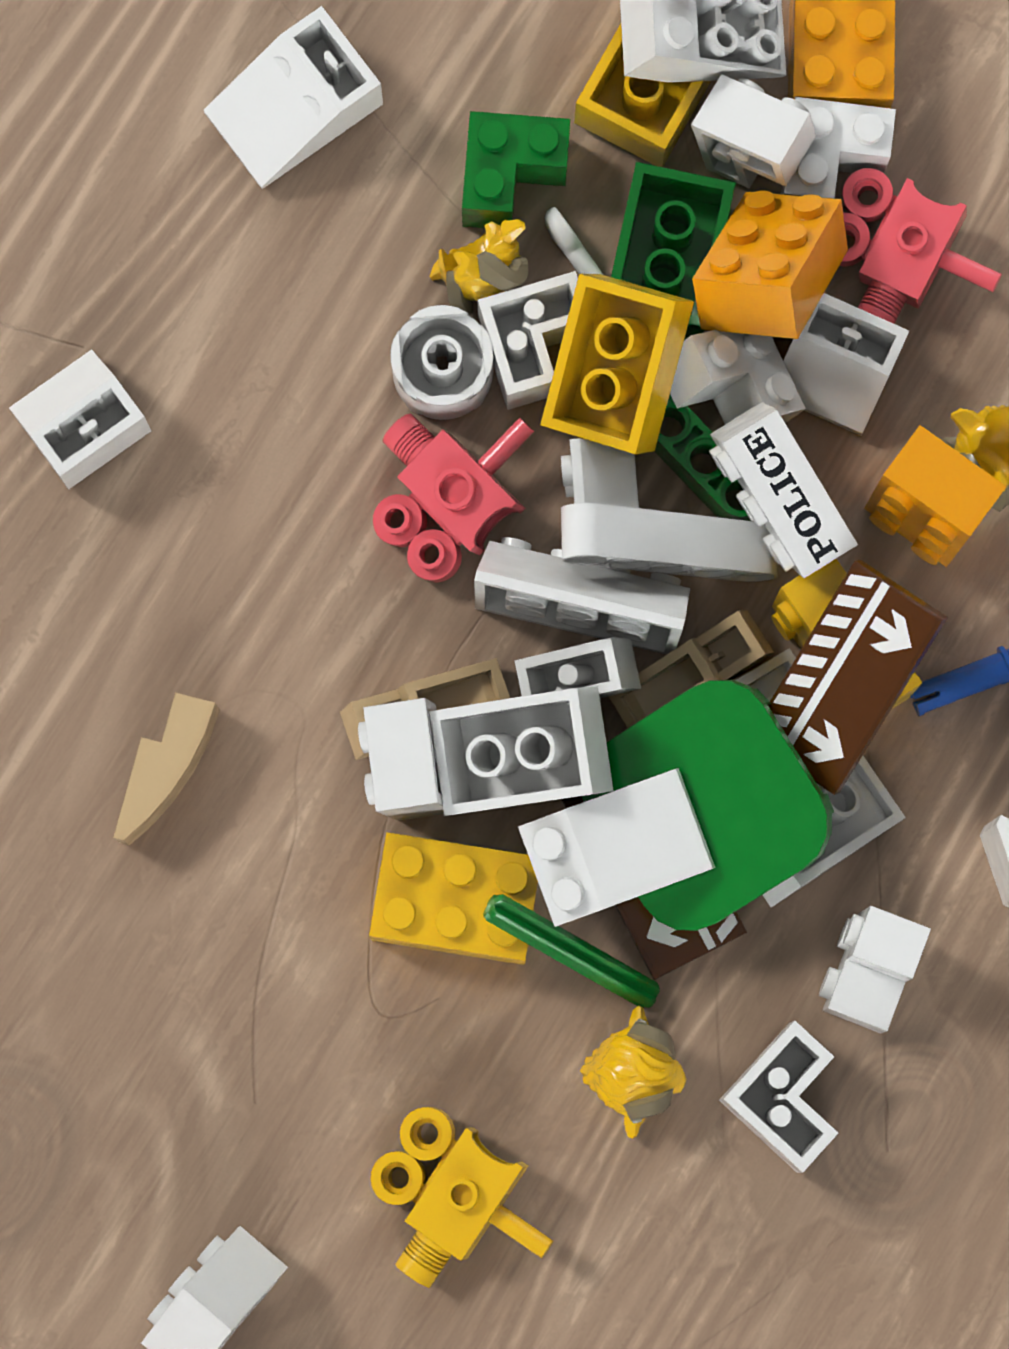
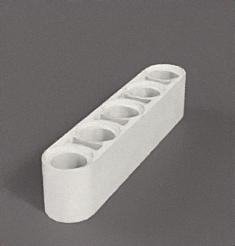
[561,503,778,582]

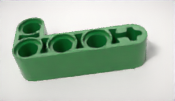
[654,395,754,521]

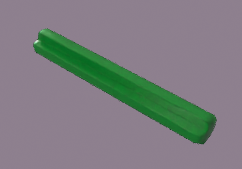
[483,894,660,1008]

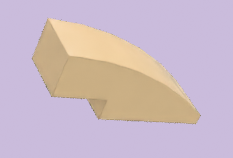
[608,610,774,728]
[340,658,510,760]
[113,692,220,846]

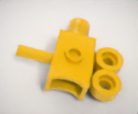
[370,1107,553,1288]

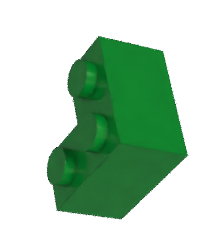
[462,111,571,228]

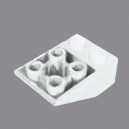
[620,0,786,83]
[204,6,383,189]

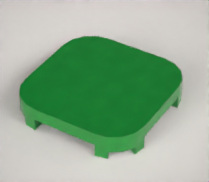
[582,680,834,931]

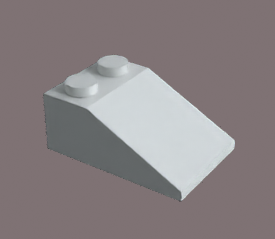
[518,768,716,927]

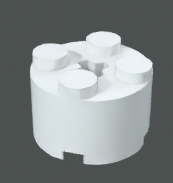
[391,305,493,420]

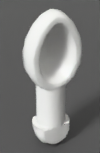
[544,207,603,275]

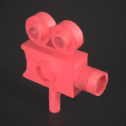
[839,168,1002,324]
[373,413,534,583]

